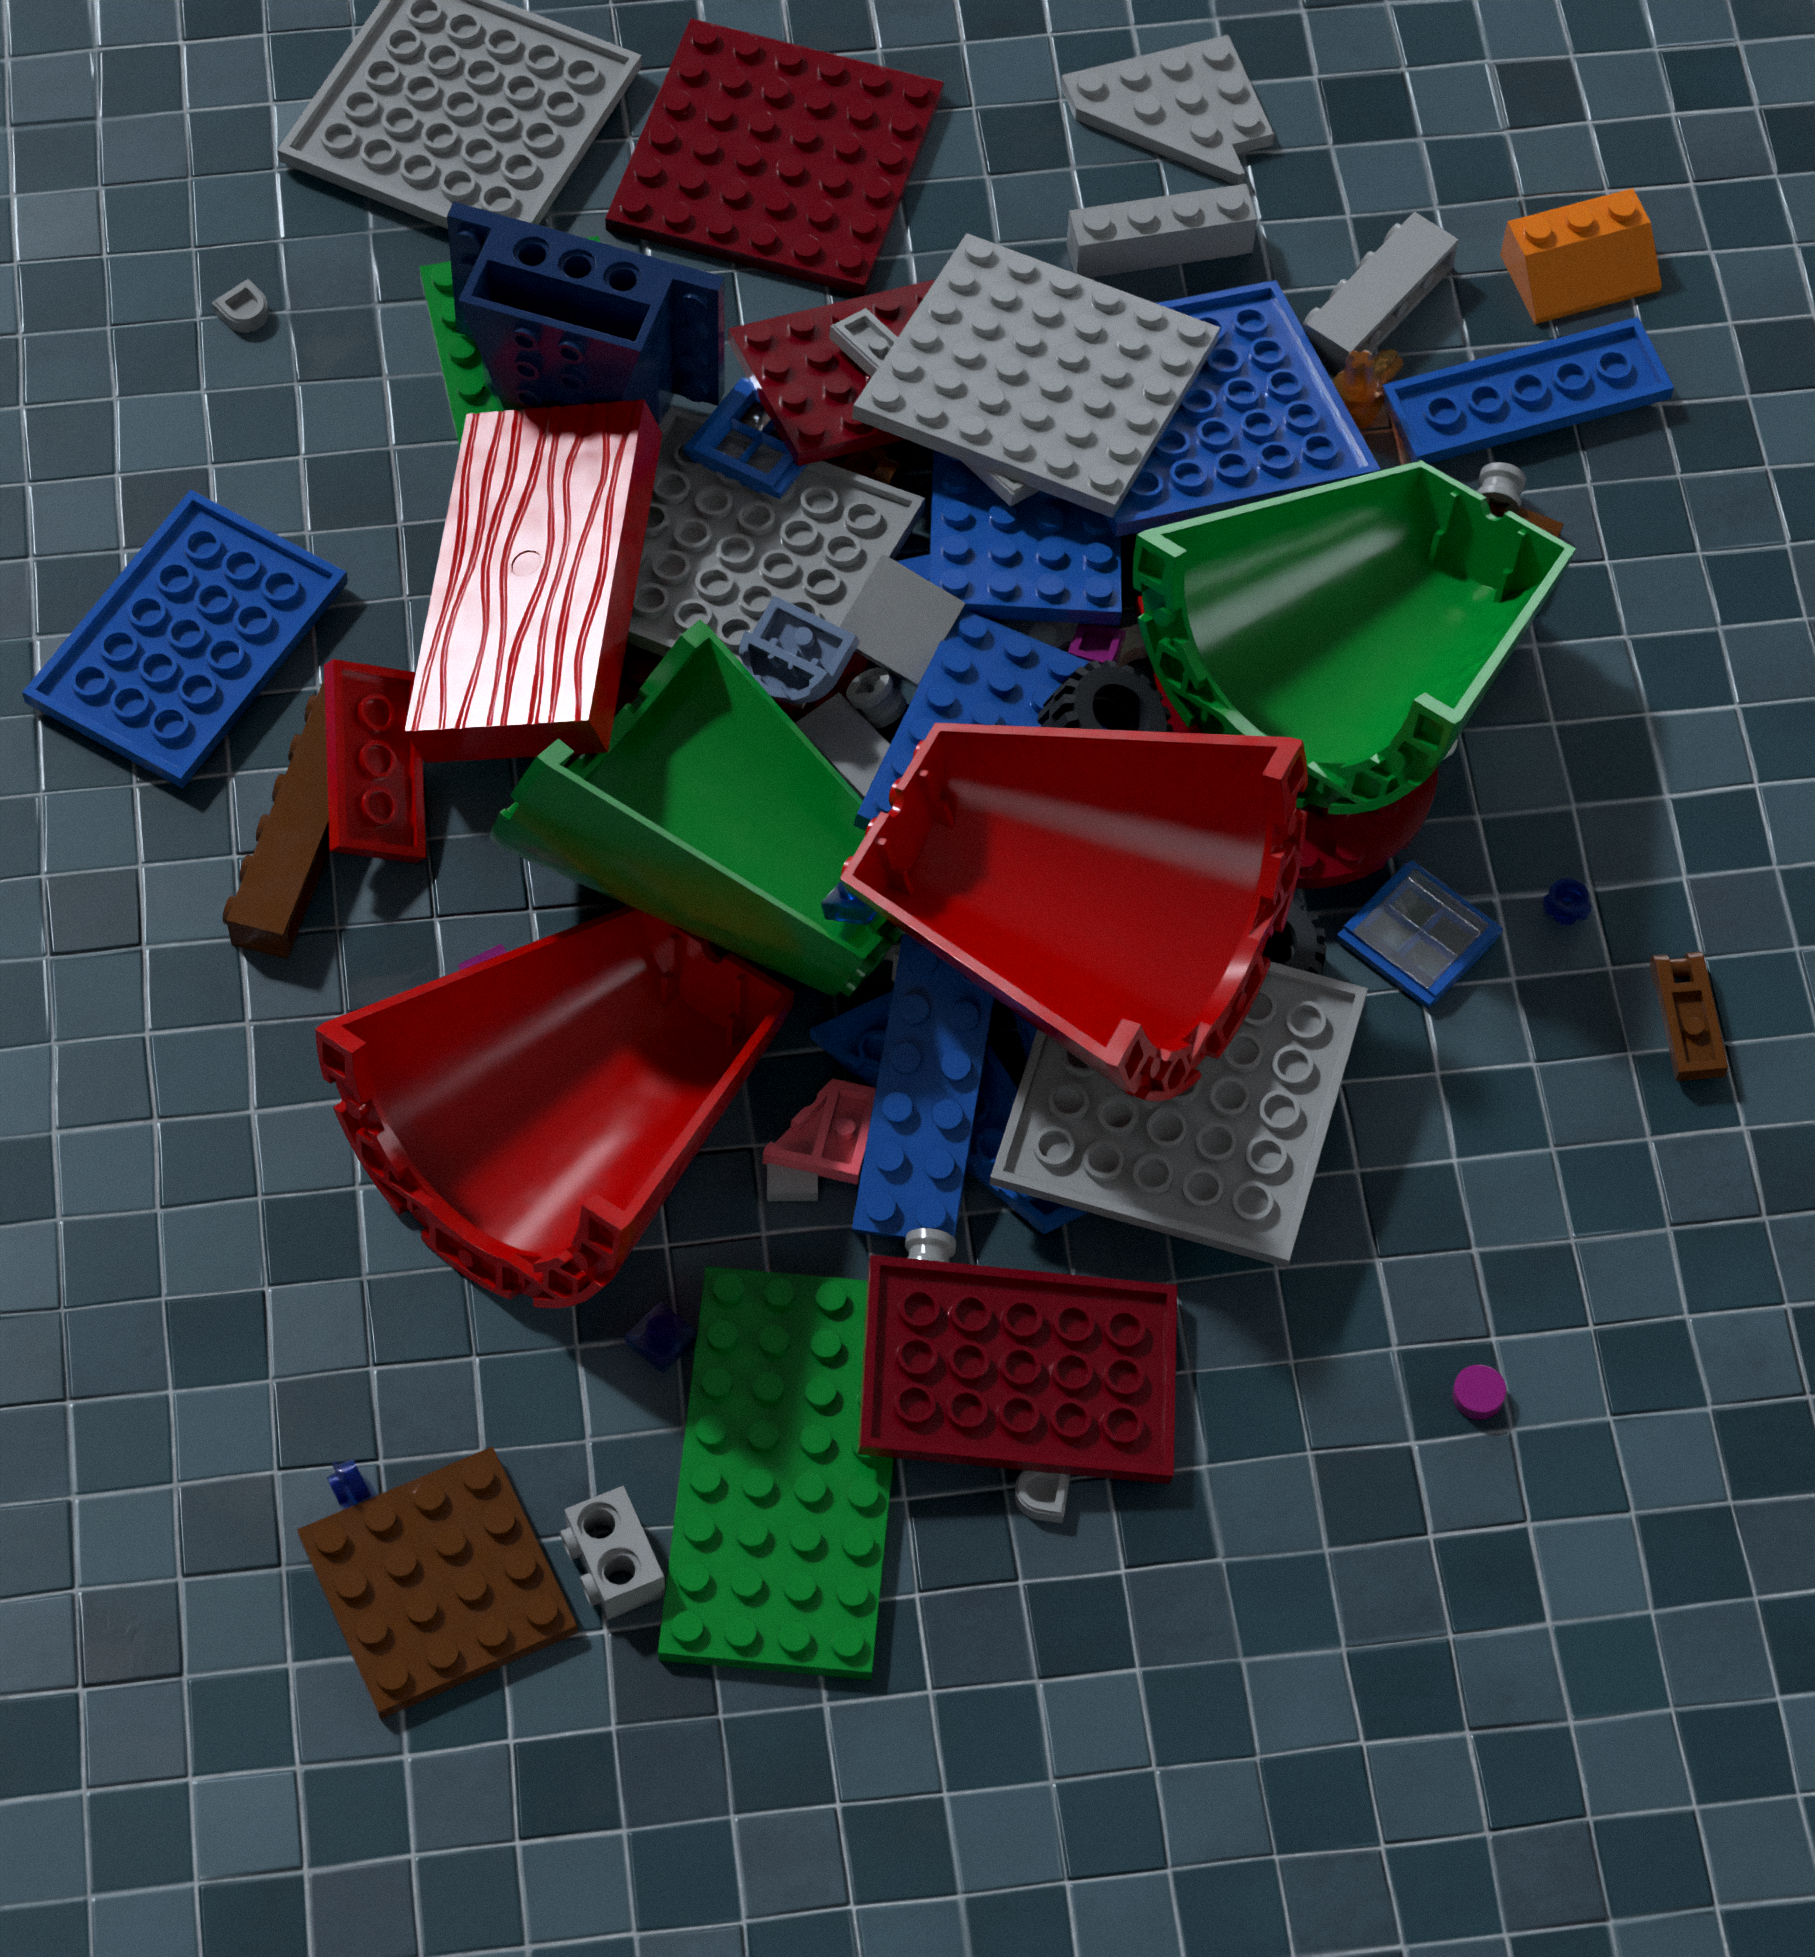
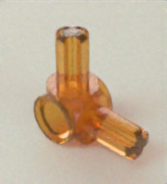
[1332,349,1403,429]

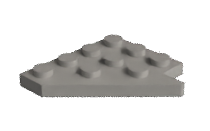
[1061,35,1274,185]

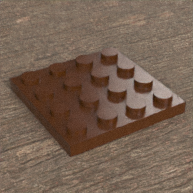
[297,1446,578,1720]

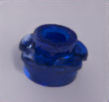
[1543,878,1592,925]
[326,1458,371,1506]

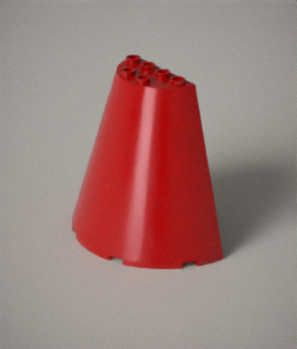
[840,723,1308,1102]
[315,906,795,1309]

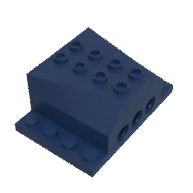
[447,202,725,425]

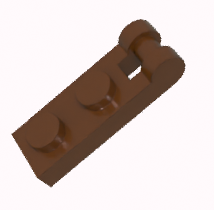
[1650,951,1728,1081]

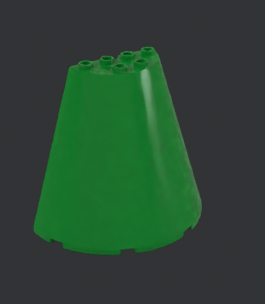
[1133,460,1576,815]
[489,620,905,998]

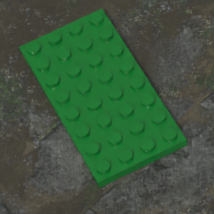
[658,1266,894,1680]

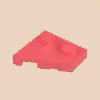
[763,1078,876,1185]

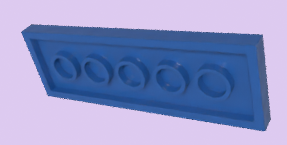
[1381,317,1674,464]
[852,934,996,1240]

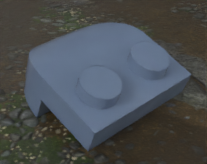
[739,595,860,704]

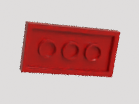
[324,659,426,863]

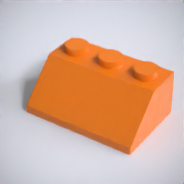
[1500,188,1662,324]

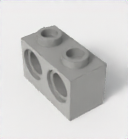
[560,1485,665,1620]

